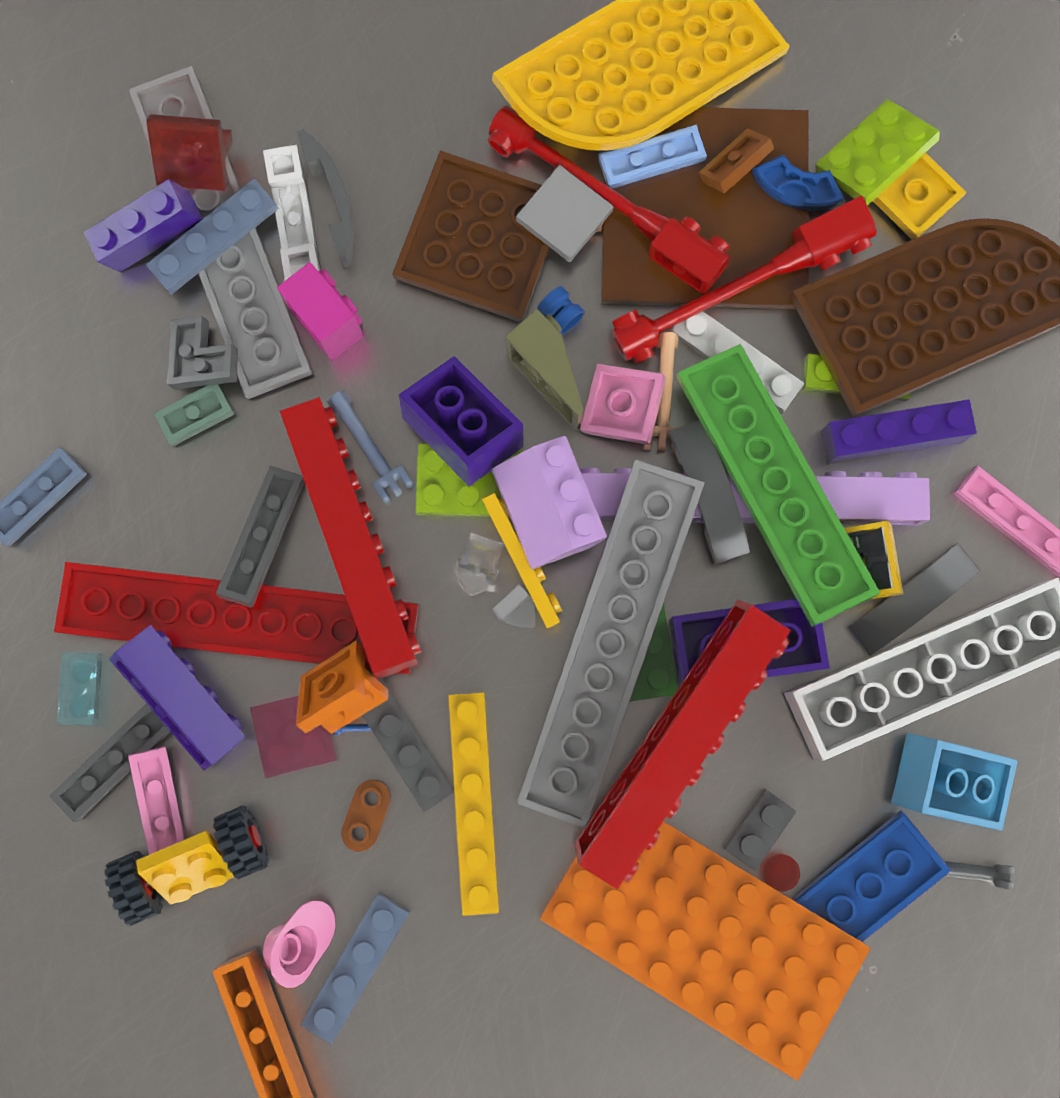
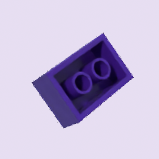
[398,356,524,487]

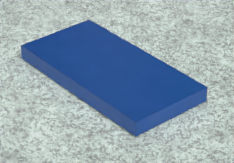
[791,810,952,942]

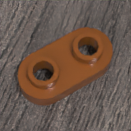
[341,779,391,852]

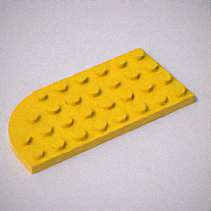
[492,0,790,151]

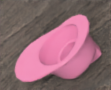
[262,901,336,988]

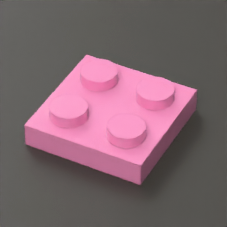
[580,364,666,445]

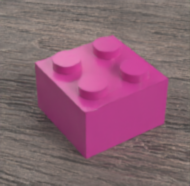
[276,262,364,362]

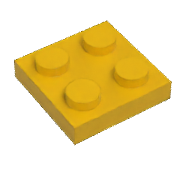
[873,153,967,240]

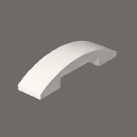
[263,144,320,280]

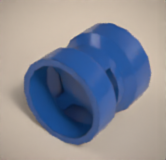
[537,286,585,335]

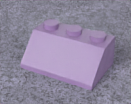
[491,435,607,570]

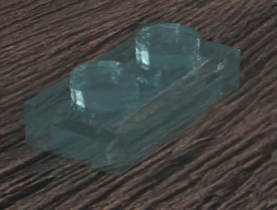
[57,652,102,725]

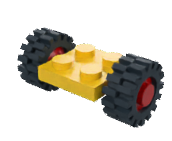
[104,805,269,926]

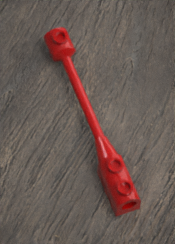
[487,105,731,295]
[611,195,877,364]

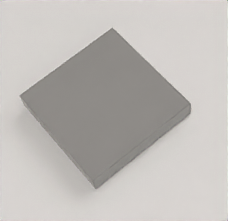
[516,165,614,262]

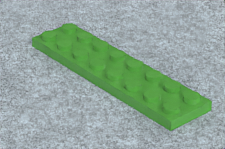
[676,344,880,627]

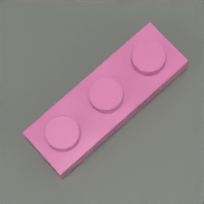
[128,746,185,855]

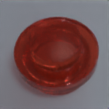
[763,854,800,892]

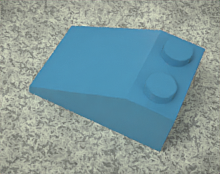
[891,733,1018,831]

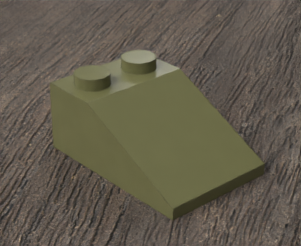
[505,309,584,431]

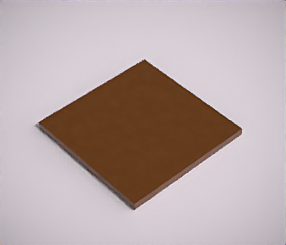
[601,107,809,309]

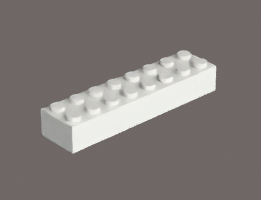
[784,578,1060,761]

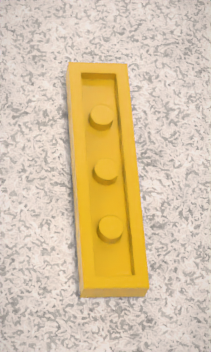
[482,493,563,629]

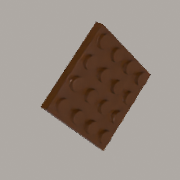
[392,150,550,322]

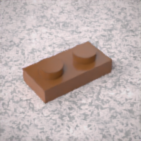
[698,128,774,194]

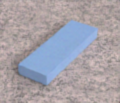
[598,125,707,189]

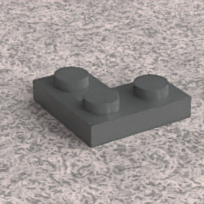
[167,316,238,390]

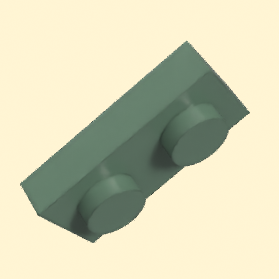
[154,384,235,446]

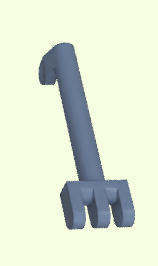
[327,391,414,504]

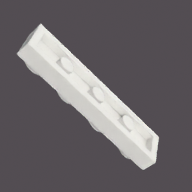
[671,311,805,414]

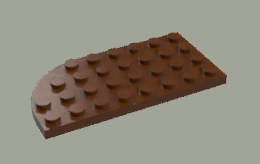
[790,218,1060,418]

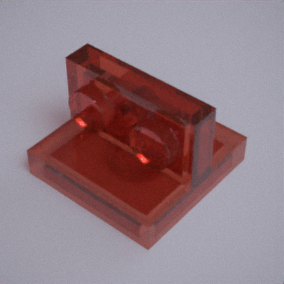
[146,114,233,191]

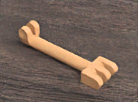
[643,332,678,452]

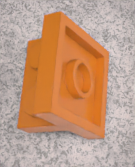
[296,641,388,734]

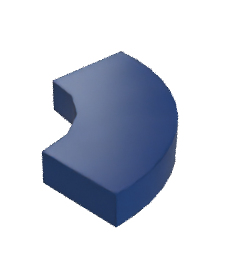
[751,155,845,211]

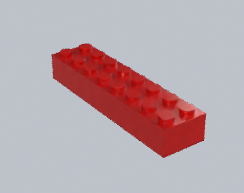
[574,599,791,890]

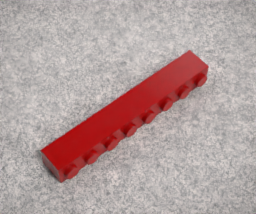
[280,397,421,680]

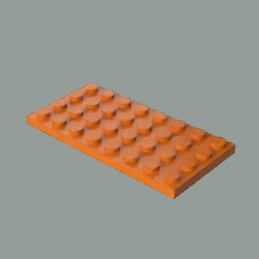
[540,821,871,1081]

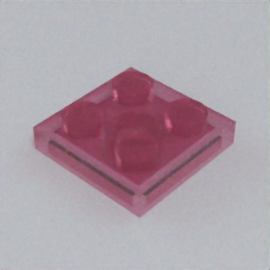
[250,695,338,778]

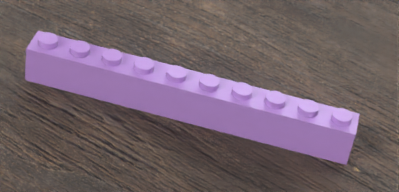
[580,468,930,526]

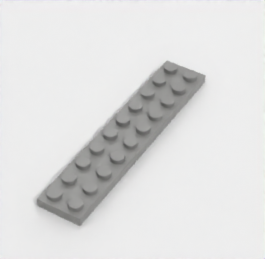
[128,66,313,399]
[517,459,705,828]

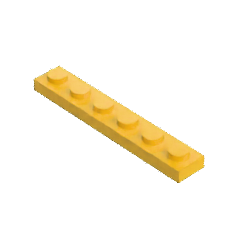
[448,693,499,916]

